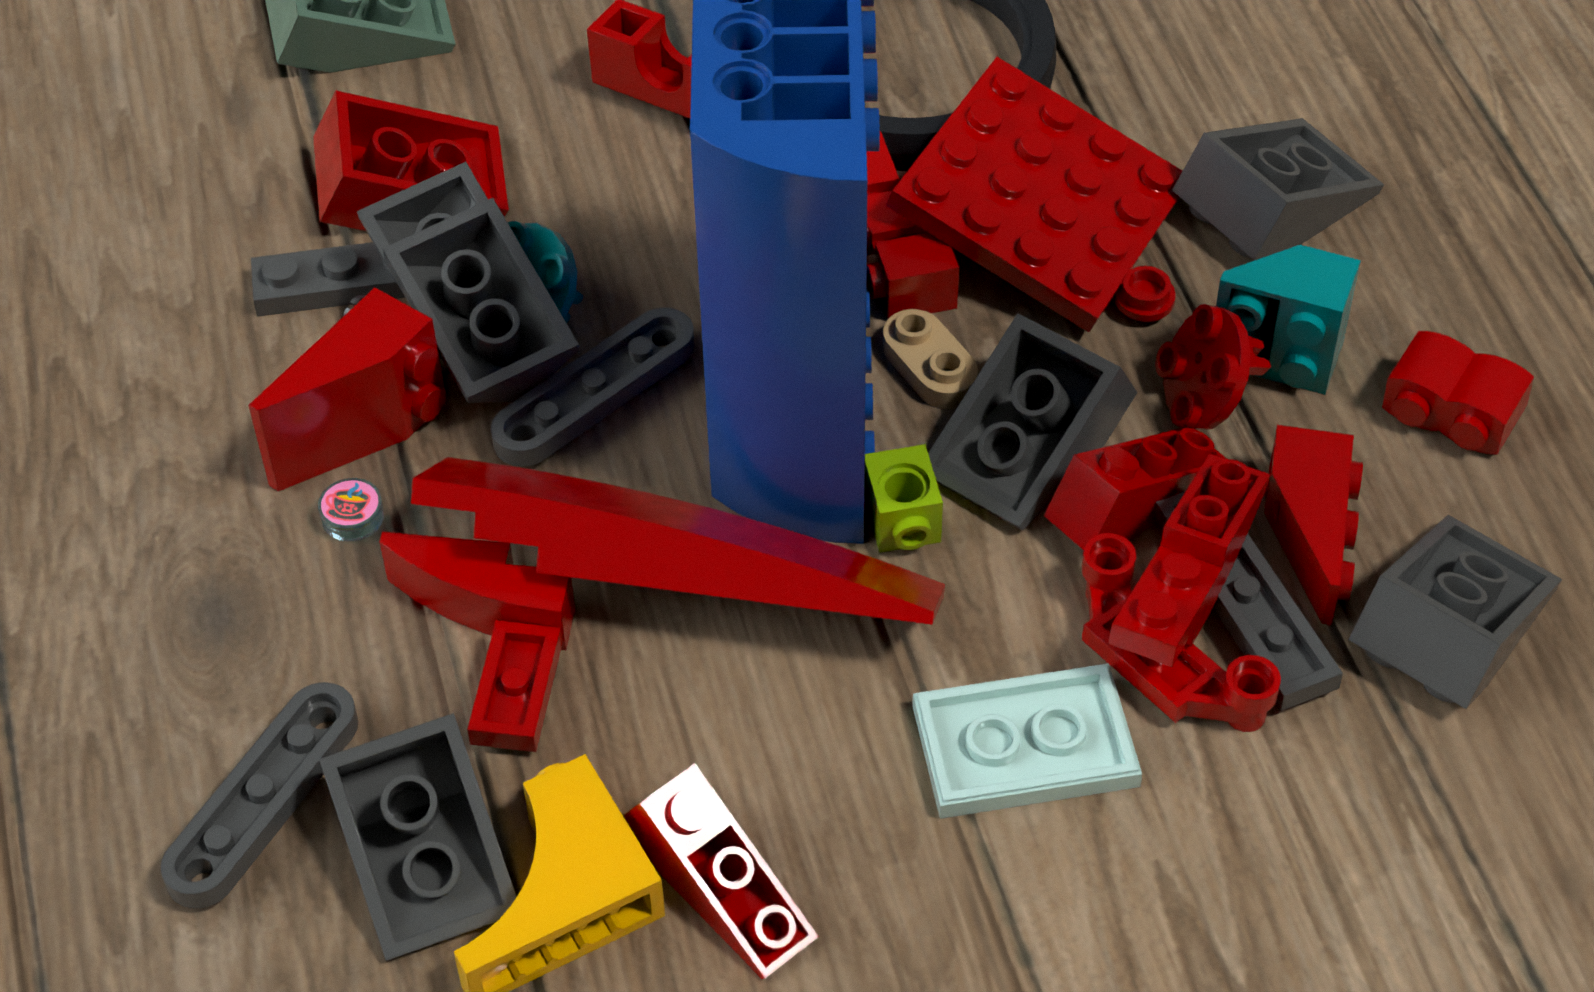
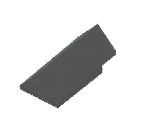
[357,162,579,403]

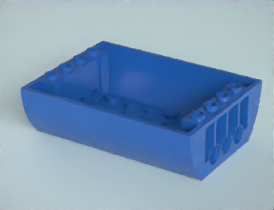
[690,0,880,544]

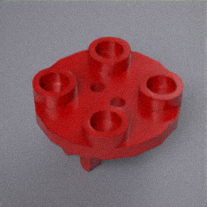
[1155,304,1271,430]

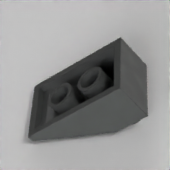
[1172,118,1384,260]
[928,313,1138,531]
[1348,515,1562,709]
[319,713,516,962]

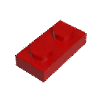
[467,620,563,752]

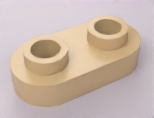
[883,309,978,409]

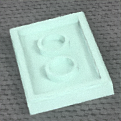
[912,663,1142,819]

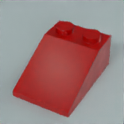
[313,90,509,231]
[248,287,447,492]

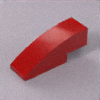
[379,531,575,651]

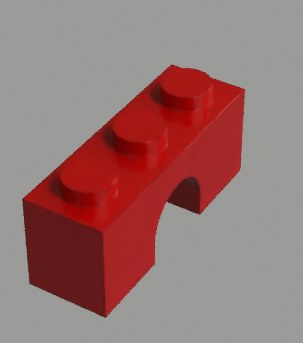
[587,0,692,118]

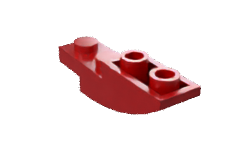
[1108,453,1270,667]

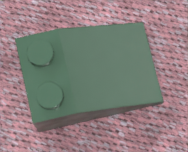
[265,0,455,73]

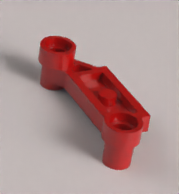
[1082,533,1281,732]

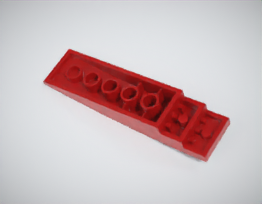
[411,457,945,625]

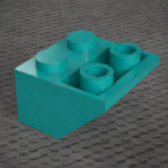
[1216,245,1361,395]

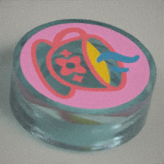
[318,478,384,541]

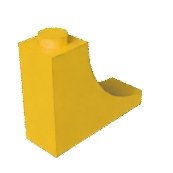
[454,754,665,992]

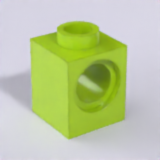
[864,444,943,553]

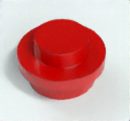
[1115,266,1176,322]

